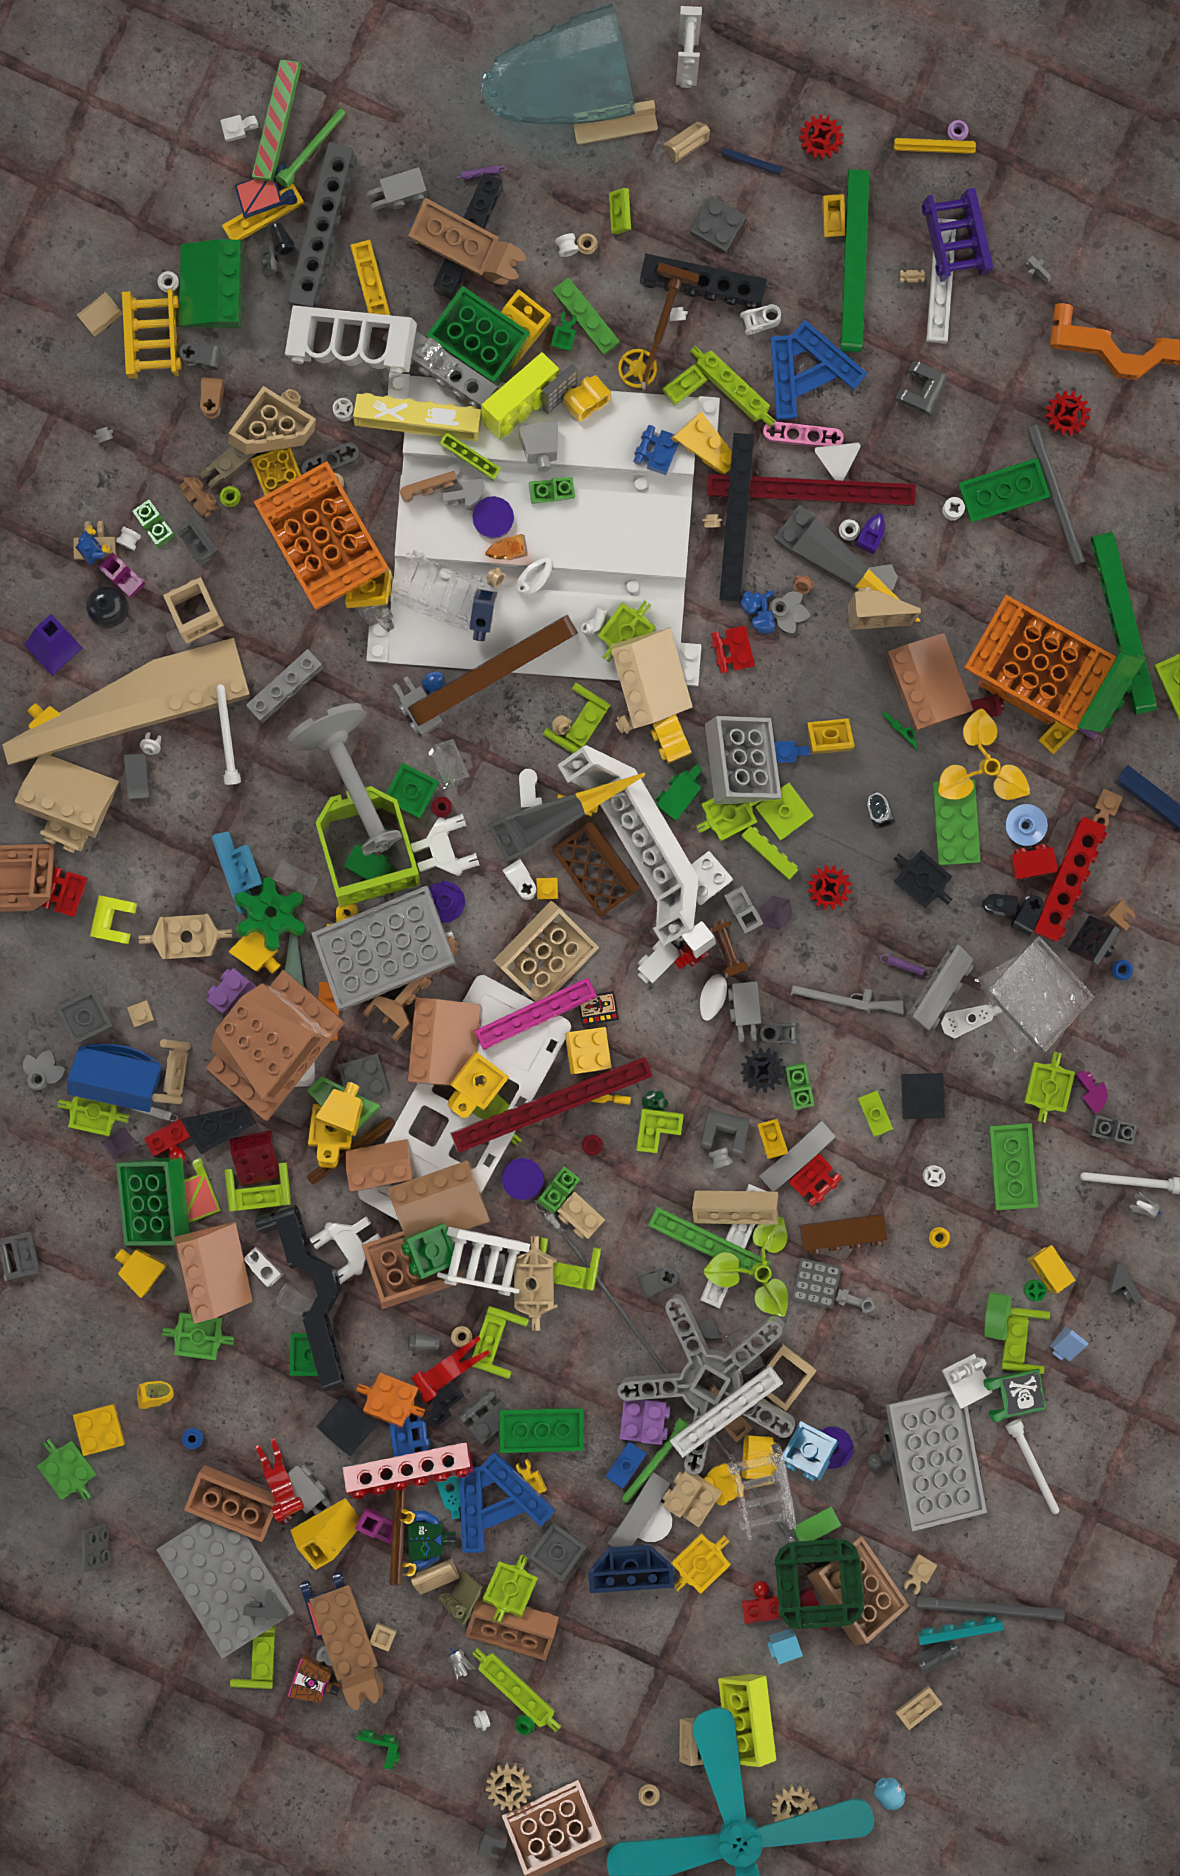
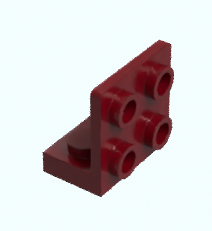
[230,1130,280,1186]

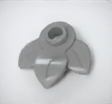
[769,591,810,633]
[23,1050,65,1090]

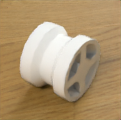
[555,233,579,257]
[333,398,354,422]
[942,497,965,521]
[115,526,141,551]
[923,1165,945,1187]

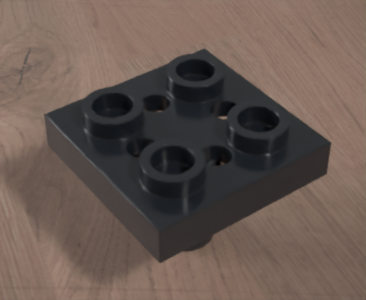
[1067,915,1120,965]

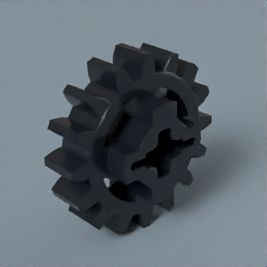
[740,1047,786,1093]

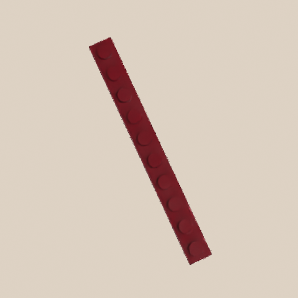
[707,474,916,506]
[450,1057,653,1153]

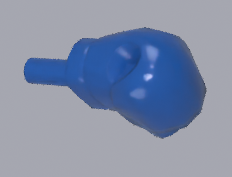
[740,590,775,615]
[752,597,775,634]
[422,672,444,694]

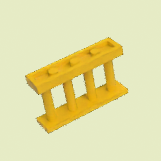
[122,289,182,379]

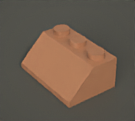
[346,1139,415,1192]

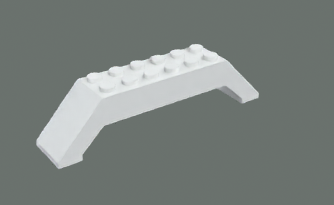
[558,745,699,946]

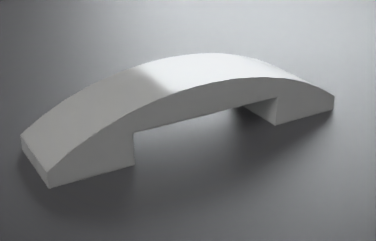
[759,1121,836,1192]
[608,1472,670,1547]

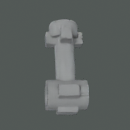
[835,1289,875,1314]

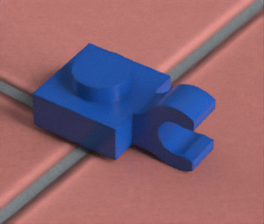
[774,741,810,763]

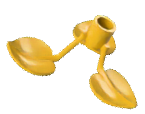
[938,709,1030,800]

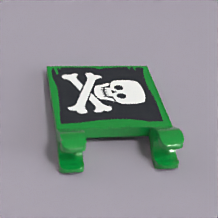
[983,1369,1046,1422]

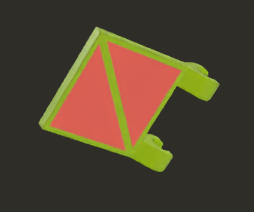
[185,1158,221,1223]

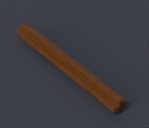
[307,1117,396,1184]
[389,1489,406,1586]

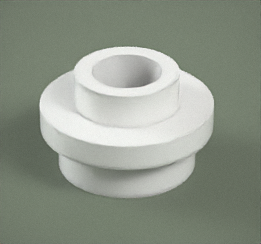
[158,271,179,293]
[669,307,688,321]
[839,520,860,541]
[473,1710,490,1731]

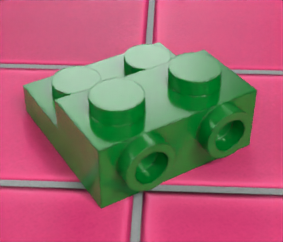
[401,1223,454,1279]

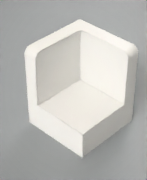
[682,921,716,958]

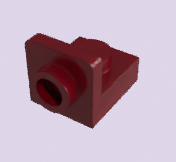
[971,694,1005,718]

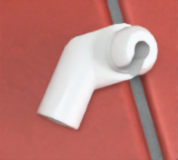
[581,608,607,635]

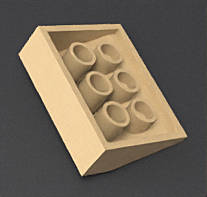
[848,587,921,630]
[610,627,693,728]
[15,754,119,838]
[493,901,599,1002]

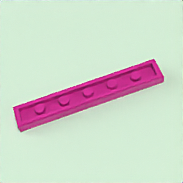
[474,978,597,1051]

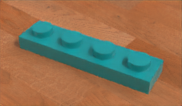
[917,1616,1004,1645]

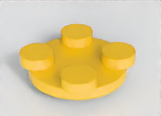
[703,1463,744,1506]

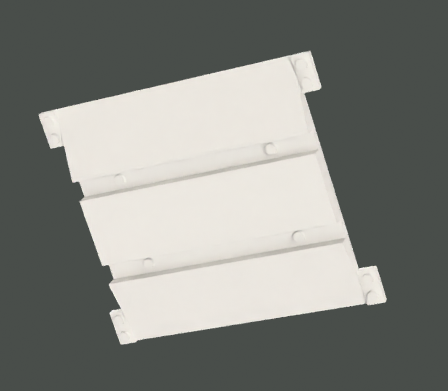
[366,373,720,687]

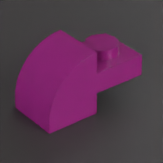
[98,552,146,599]
[1074,1070,1108,1114]
[355,1508,393,1544]

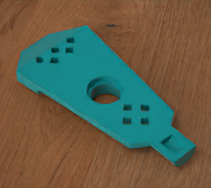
[431,1459,461,1520]

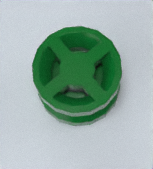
[1023,1279,1047,1301]

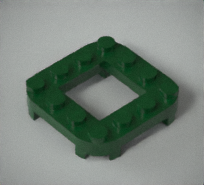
[774,1539,864,1629]

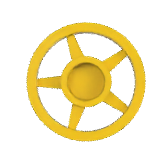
[618,349,657,388]

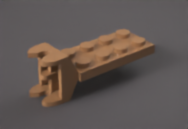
[406,198,526,285]
[363,936,460,1042]
[310,1584,383,1710]

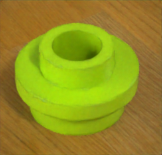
[220,486,241,507]

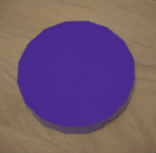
[472,496,514,539]
[429,881,465,923]
[502,1158,544,1200]
[819,1426,853,1469]

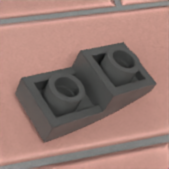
[124,753,149,799]
[1089,1115,1137,1145]

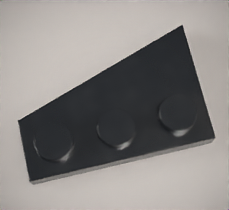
[180,1105,256,1155]

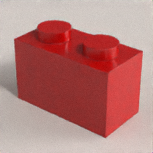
[1009,844,1058,880]

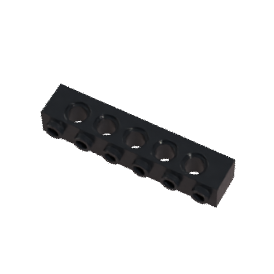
[433,173,503,299]
[640,253,767,309]

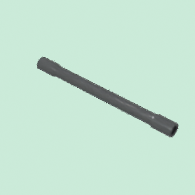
[1027,425,1086,566]
[916,1596,1065,1621]

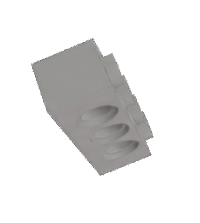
[246,649,324,723]

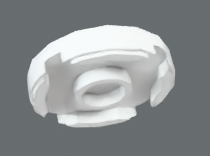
[638,1501,672,1542]

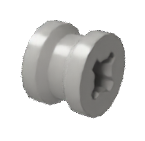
[708,1147,733,1169]

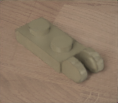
[200,446,257,489]

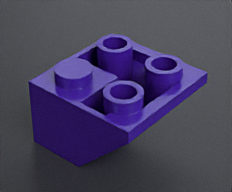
[24,614,83,676]

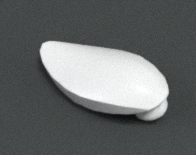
[516,557,552,596]
[700,974,727,1020]

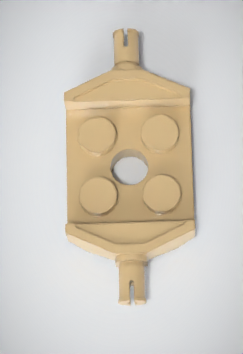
[139,914,233,959]
[514,1236,557,1331]

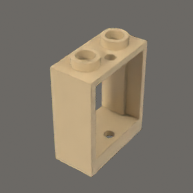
[163,577,224,644]
[758,1343,817,1411]

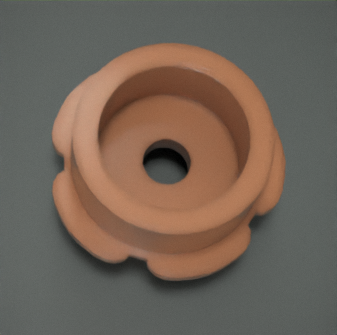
[794,575,814,594]

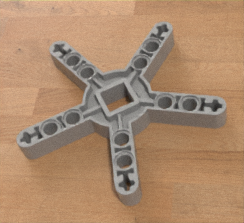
[617,1294,795,1475]

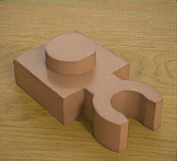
[1092,789,1123,827]

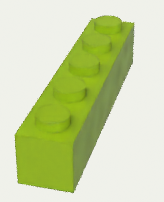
[439,432,501,481]
[741,826,798,880]

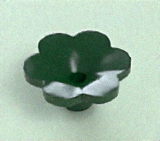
[642,1091,668,1111]

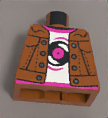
[287,1654,341,1702]

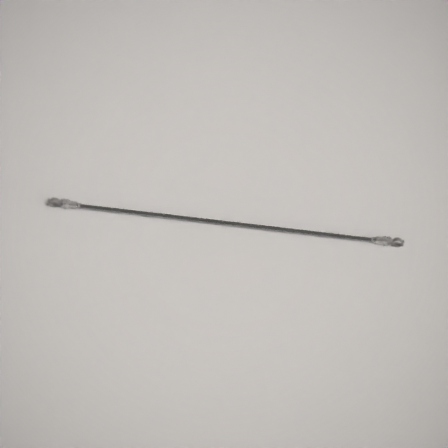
[534,1197,814,1568]

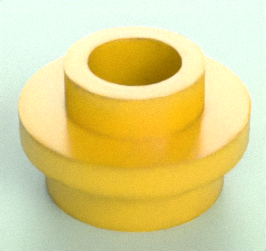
[929,1227,950,1248]

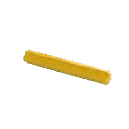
[894,138,976,154]

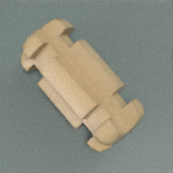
[900,270,925,283]

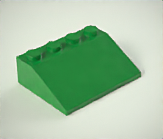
[178,239,243,328]
[426,286,530,386]
[1078,645,1146,733]
[116,1157,190,1246]

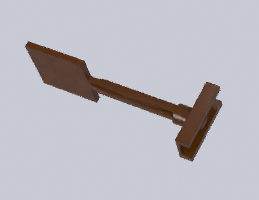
[641,262,699,391]

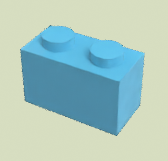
[767,1627,803,1664]

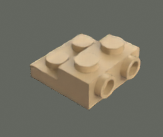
[662,1470,722,1527]

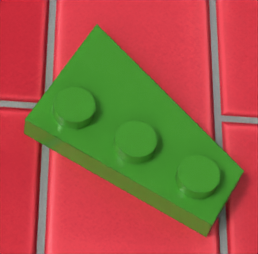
[307,1076,381,1136]

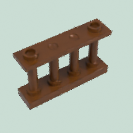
[710,919,749,979]

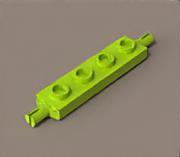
[690,346,776,427]
[472,1647,561,1732]

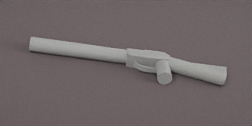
[791,985,904,1015]

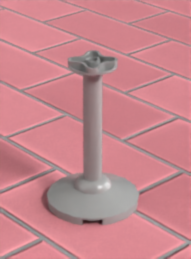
[287,703,402,855]

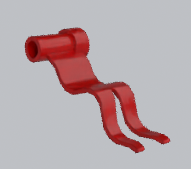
[411,1336,490,1403]
[255,1438,305,1522]

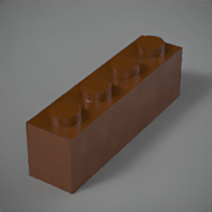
[799,1214,887,1254]

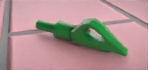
[882,711,918,751]

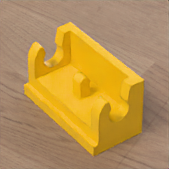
[1027,1245,1075,1294]

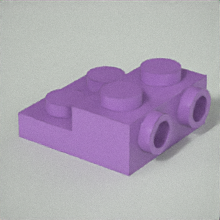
[207,968,257,1016]
[620,1399,670,1445]

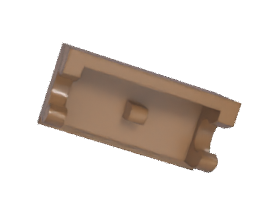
[1102,900,1135,932]

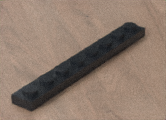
[719,433,754,602]

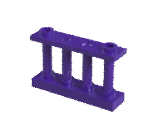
[921,188,994,282]

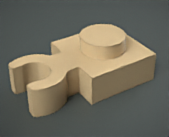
[904,1553,937,1594]

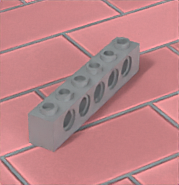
[382,329,499,409]

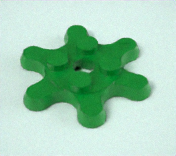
[234,877,306,951]

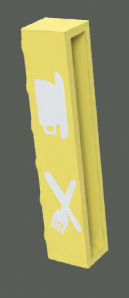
[353,393,482,441]

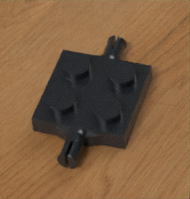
[893,850,953,908]

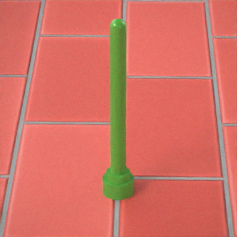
[276,109,345,188]
[622,1418,690,1503]

